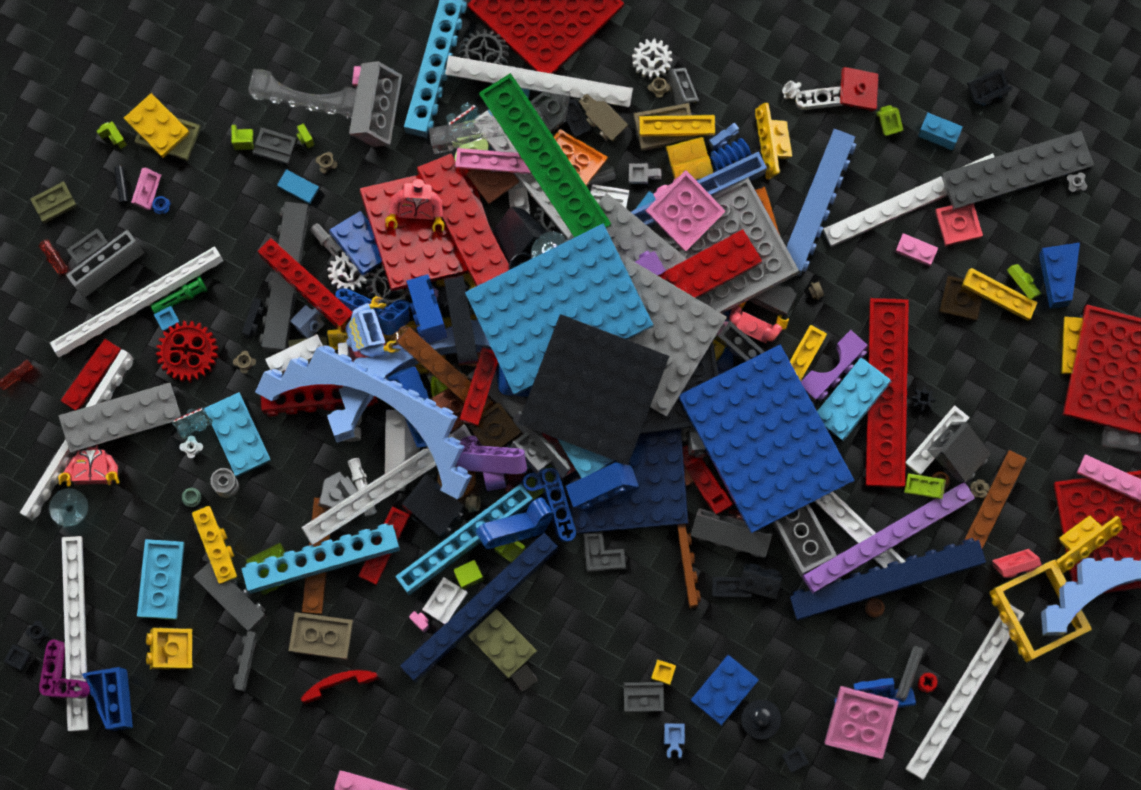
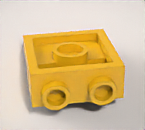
[666,137,713,180]
[146,628,192,670]

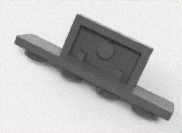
[511,411,570,478]

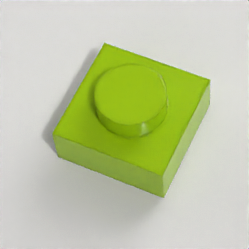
[296,123,314,148]

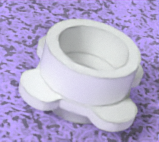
[782,81,801,99]
[180,436,203,459]

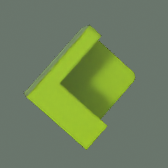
[232,125,253,150]
[495,541,526,563]
[454,560,484,590]

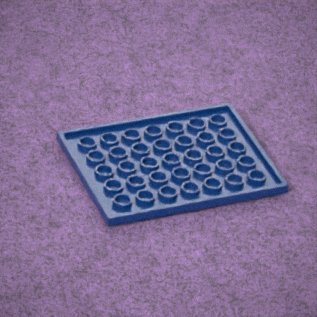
[679,345,854,534]

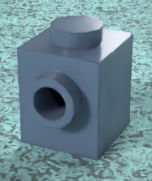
[290,305,325,339]

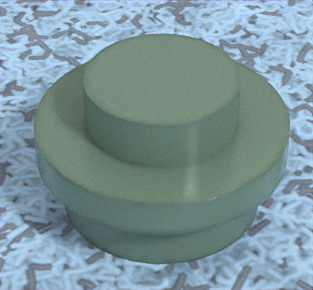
[182,488,201,507]

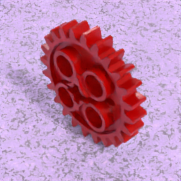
[156,321,219,382]

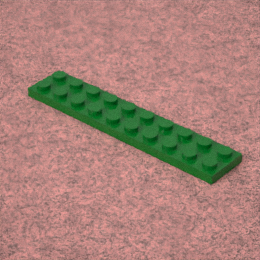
[479,73,612,238]

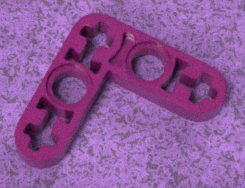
[39,639,90,699]

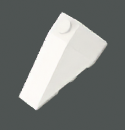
[385,410,420,491]

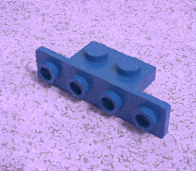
[835,678,916,708]

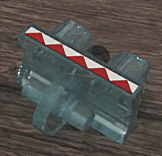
[446,102,480,137]
[173,407,213,439]

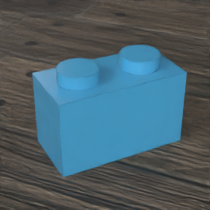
[918,113,962,150]

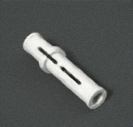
[348,458,377,516]

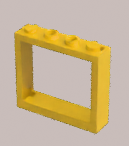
[989,559,1092,662]

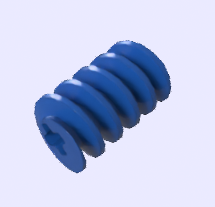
[710,138,752,171]

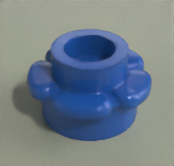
[152,196,171,214]

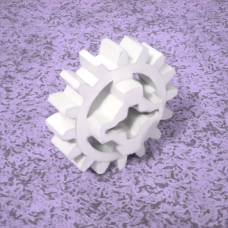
[632,39,673,80]
[328,252,369,292]

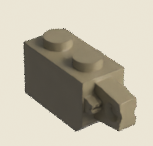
[579,94,629,141]

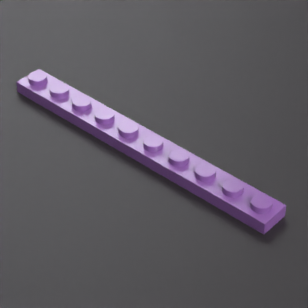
[802,482,975,594]

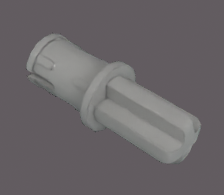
[310,223,342,257]

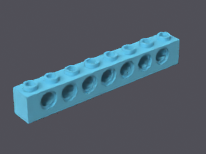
[404,0,467,138]
[396,484,533,595]
[242,524,400,594]

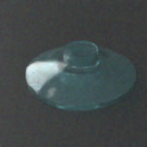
[531,232,567,258]
[49,488,88,527]

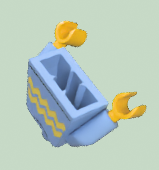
[346,296,400,357]

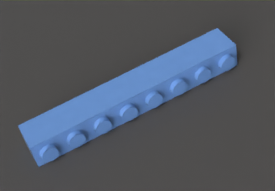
[786,129,857,276]
[631,152,767,228]

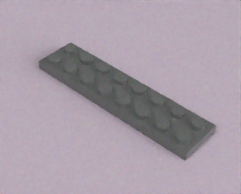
[941,131,1094,210]

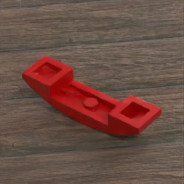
[683,445,733,515]
[301,670,379,704]

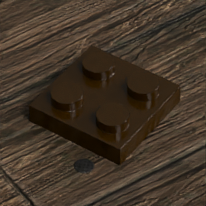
[939,276,982,322]
[468,402,522,447]

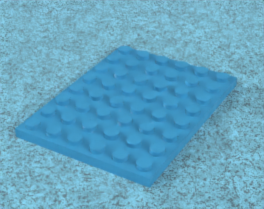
[465,223,654,395]

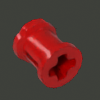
[918,673,937,693]

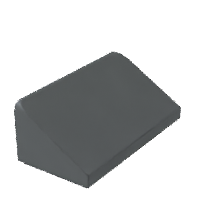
[665,68,699,105]

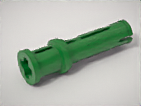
[151,276,208,314]

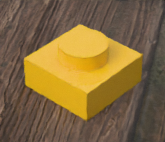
[651,660,676,685]

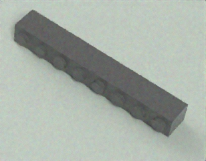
[259,202,310,353]

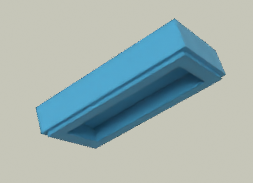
[277,170,319,204]

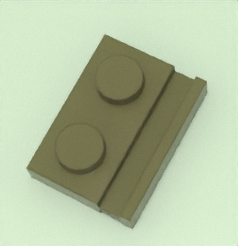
[31,181,77,223]

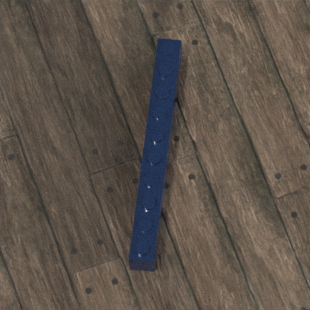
[401,533,558,683]
[790,538,986,621]

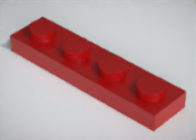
[61,339,121,411]
[459,347,498,426]
[359,507,410,585]

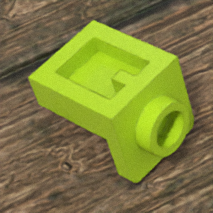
[876,105,903,136]
[97,121,127,149]

